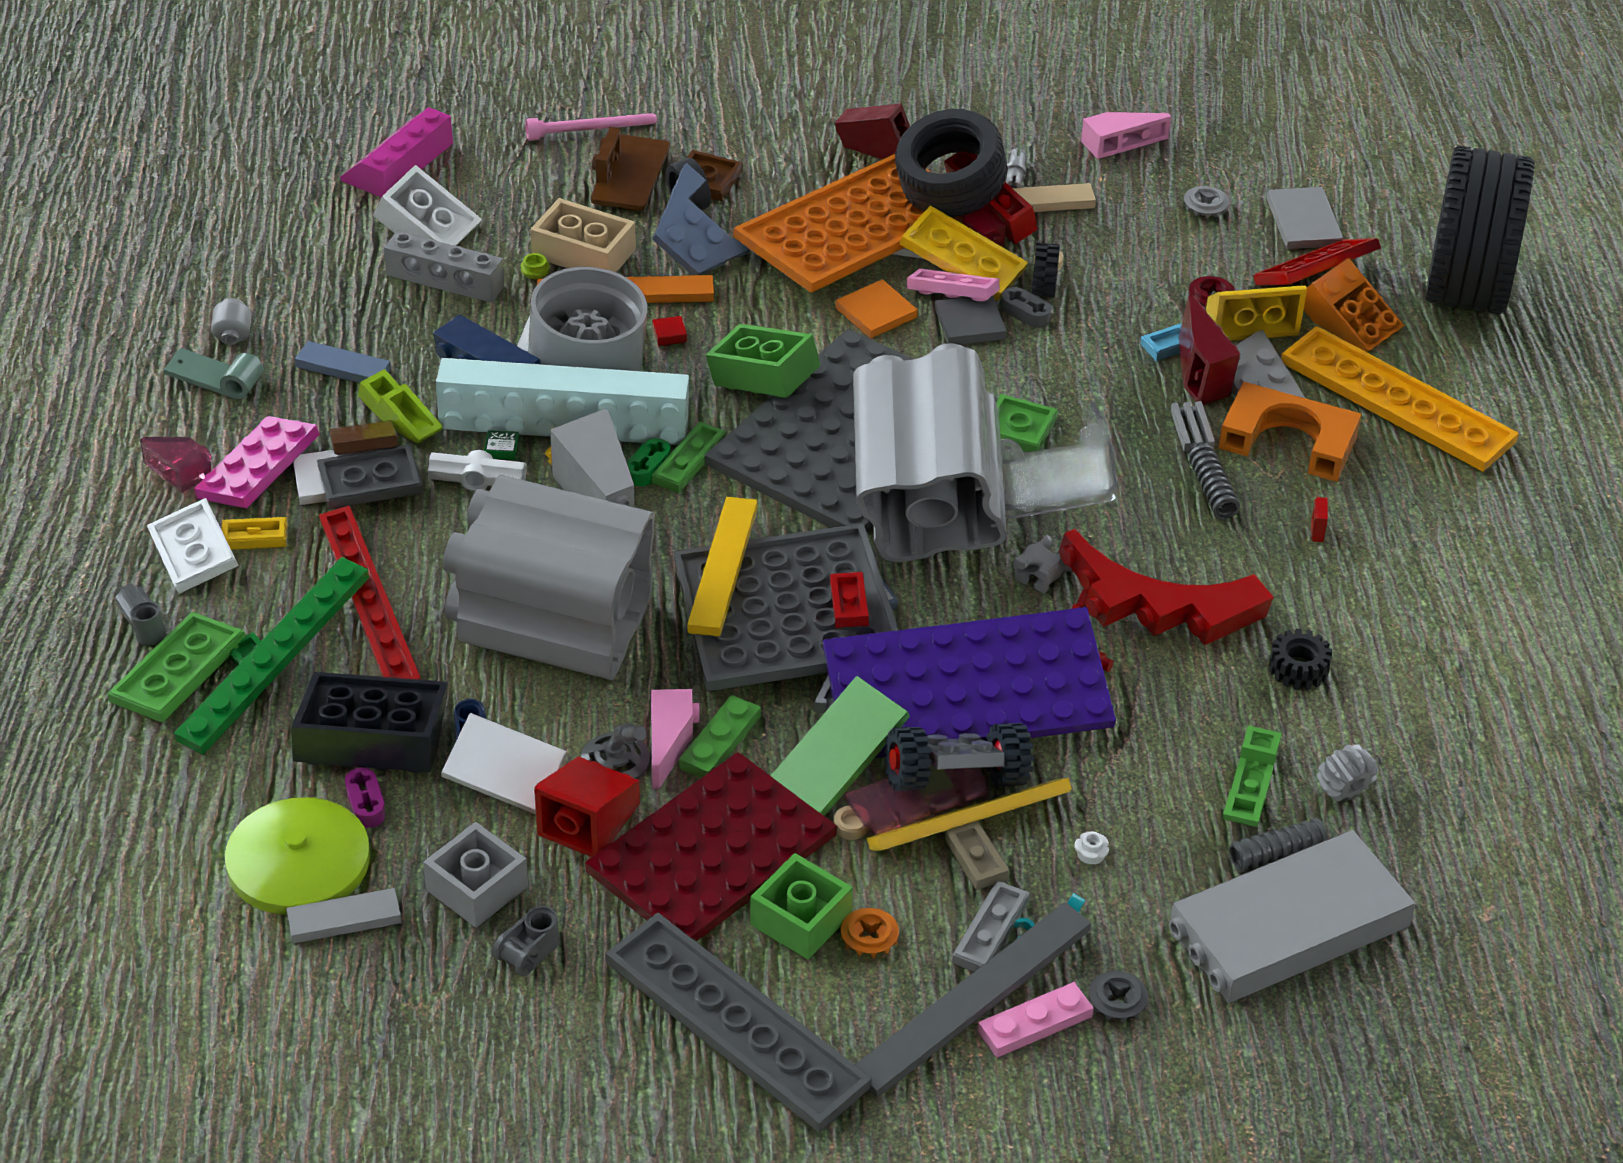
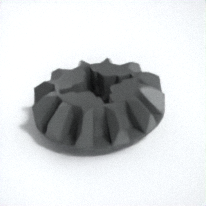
[1089,971,1148,1023]

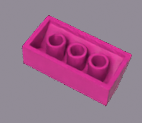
[340,107,453,197]

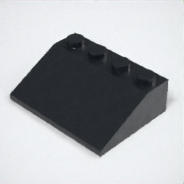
[291,672,449,773]

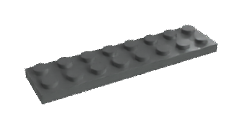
[605,913,872,1132]

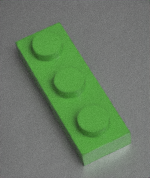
[679,695,761,778]

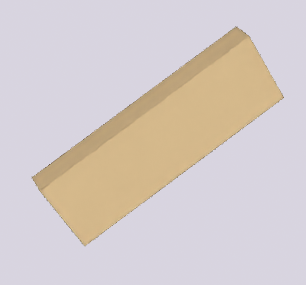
[1013,183,1096,212]

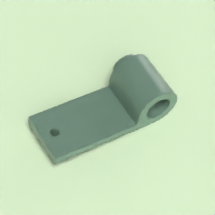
[164,348,264,399]

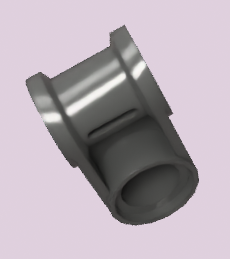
[492,906,560,977]

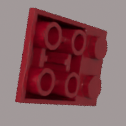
[1178,294,1241,405]

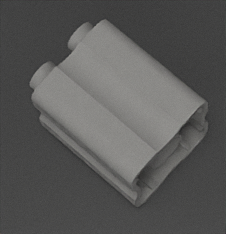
[853,343,1007,562]
[443,475,655,680]

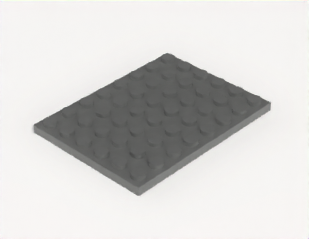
[705,329,997,532]

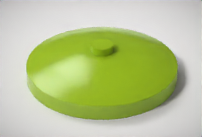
[225,797,370,915]

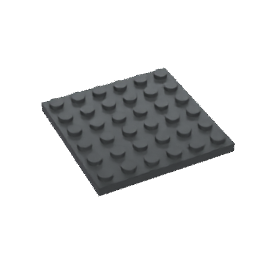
[673,523,898,691]

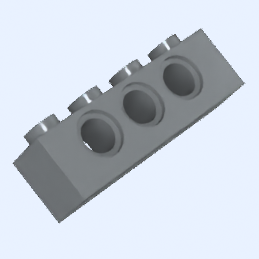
[384,231,505,303]

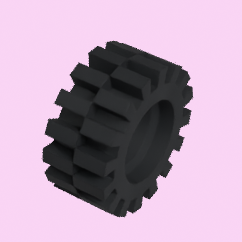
[1031,243,1060,297]
[1269,629,1332,690]

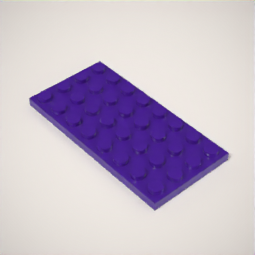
[823,607,1116,758]

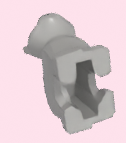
[1013,535,1073,594]

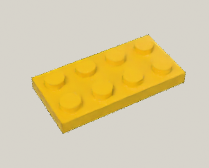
[900,206,1028,301]

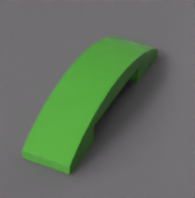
[1222,725,1282,827]

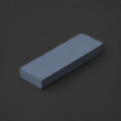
[295,341,391,383]

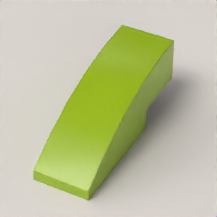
[358,369,443,443]

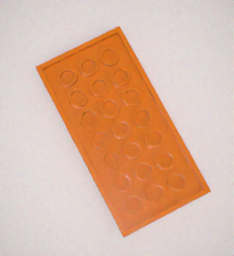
[733,154,975,293]

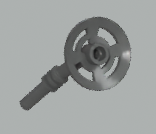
[581,723,650,779]

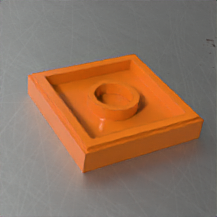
[835,279,918,339]

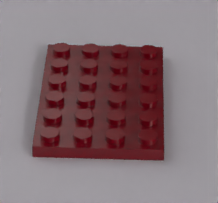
[585,752,837,942]

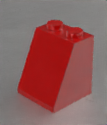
[534,756,640,857]

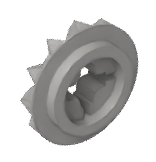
[1183,186,1229,219]

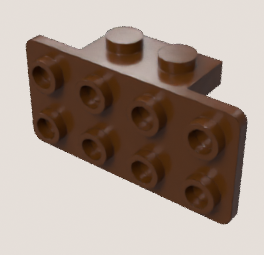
[591,127,670,211]

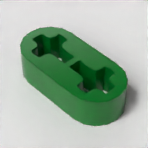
[627,438,670,486]

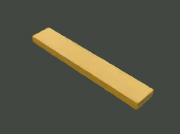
[687,497,758,636]
[867,778,1072,851]

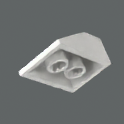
[373,165,482,246]

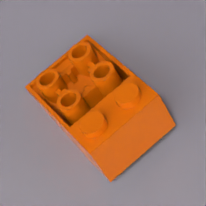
[1304,258,1405,353]

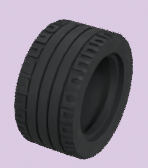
[1425,146,1535,314]

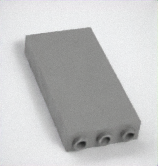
[1169,830,1415,1003]

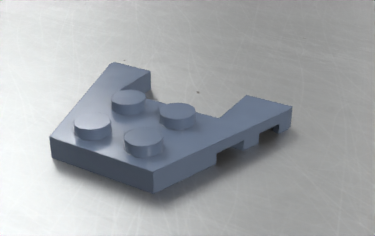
[652,163,750,275]

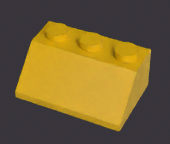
[1206,285,1307,341]

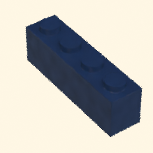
[433,314,541,365]

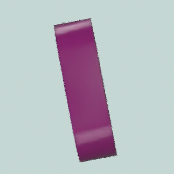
[345,768,385,828]

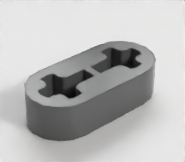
[1001,287,1052,328]

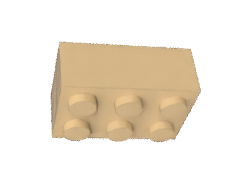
[530,198,636,272]

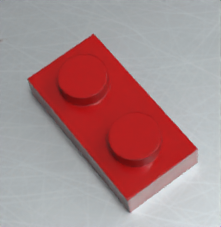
[830,572,869,628]

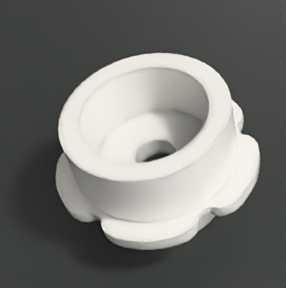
[1074,832,1109,864]

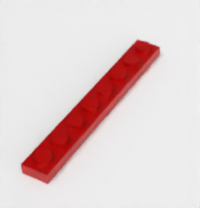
[319,506,421,680]

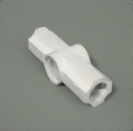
[428,450,527,492]

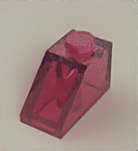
[140,437,212,493]

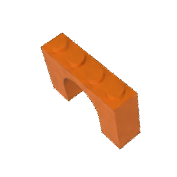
[1218,381,1362,482]

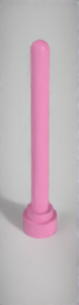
[525,113,657,141]

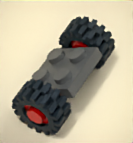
[884,723,1034,791]

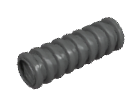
[1188,444,1240,519]
[1229,818,1328,872]

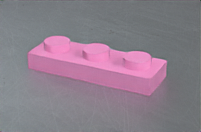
[907,269,1000,302]
[978,982,1094,1058]

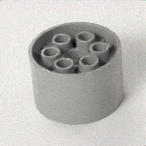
[528,267,647,371]

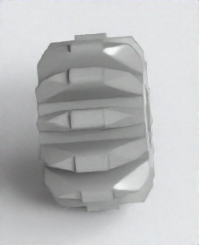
[1316,744,1379,801]

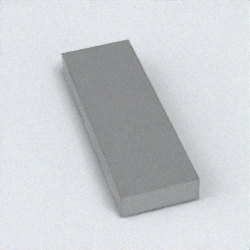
[952,880,1030,972]
[286,888,402,944]

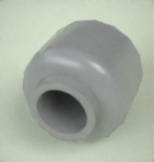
[211,298,252,345]

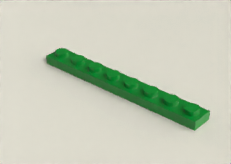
[174,557,369,755]

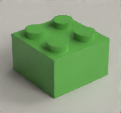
[750,853,853,960]

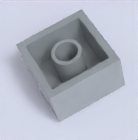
[423,822,528,928]

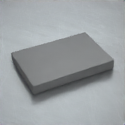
[1266,187,1343,250]

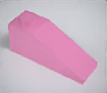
[1081,112,1171,159]
[651,689,700,789]

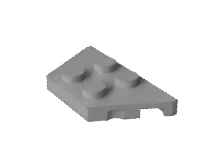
[1231,330,1305,398]

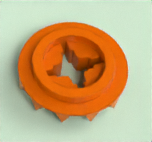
[841,908,899,958]

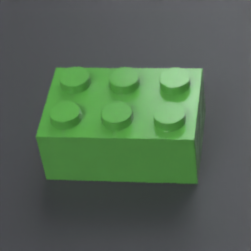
[706,324,821,398]

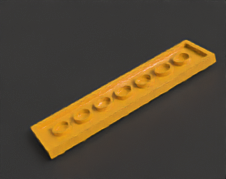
[1281,326,1519,472]

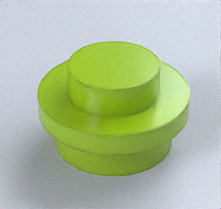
[521,253,550,279]

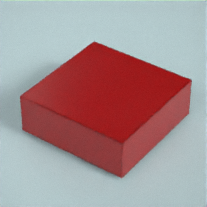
[652,316,687,346]
[1311,497,1328,542]

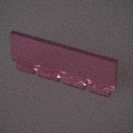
[845,765,987,835]

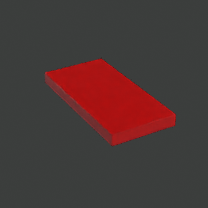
[1253,238,1381,285]

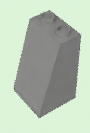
[550,409,635,507]

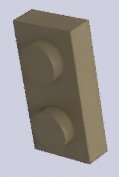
[945,821,1009,890]

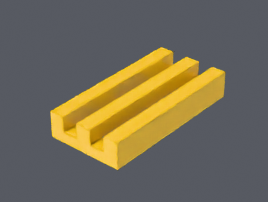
[221,517,288,550]

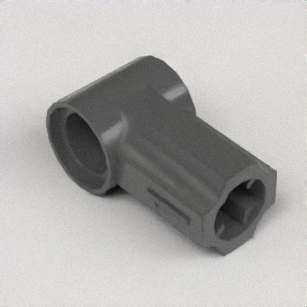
[115,583,166,646]

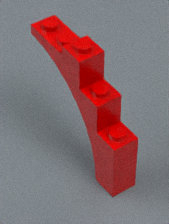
[1058,528,1274,646]

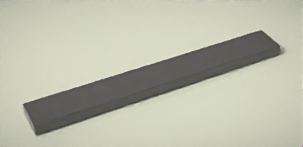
[855,902,1091,1098]

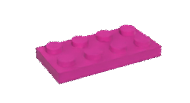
[194,416,320,508]

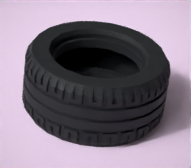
[895,109,1008,217]

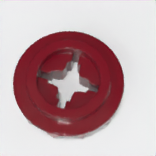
[1189,276,1235,308]

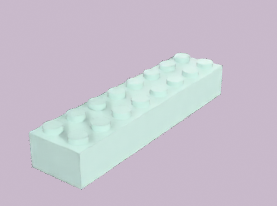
[436,358,689,445]

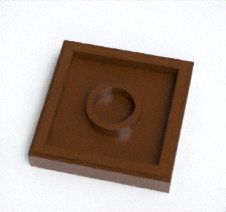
[686,150,743,202]
[329,421,397,455]

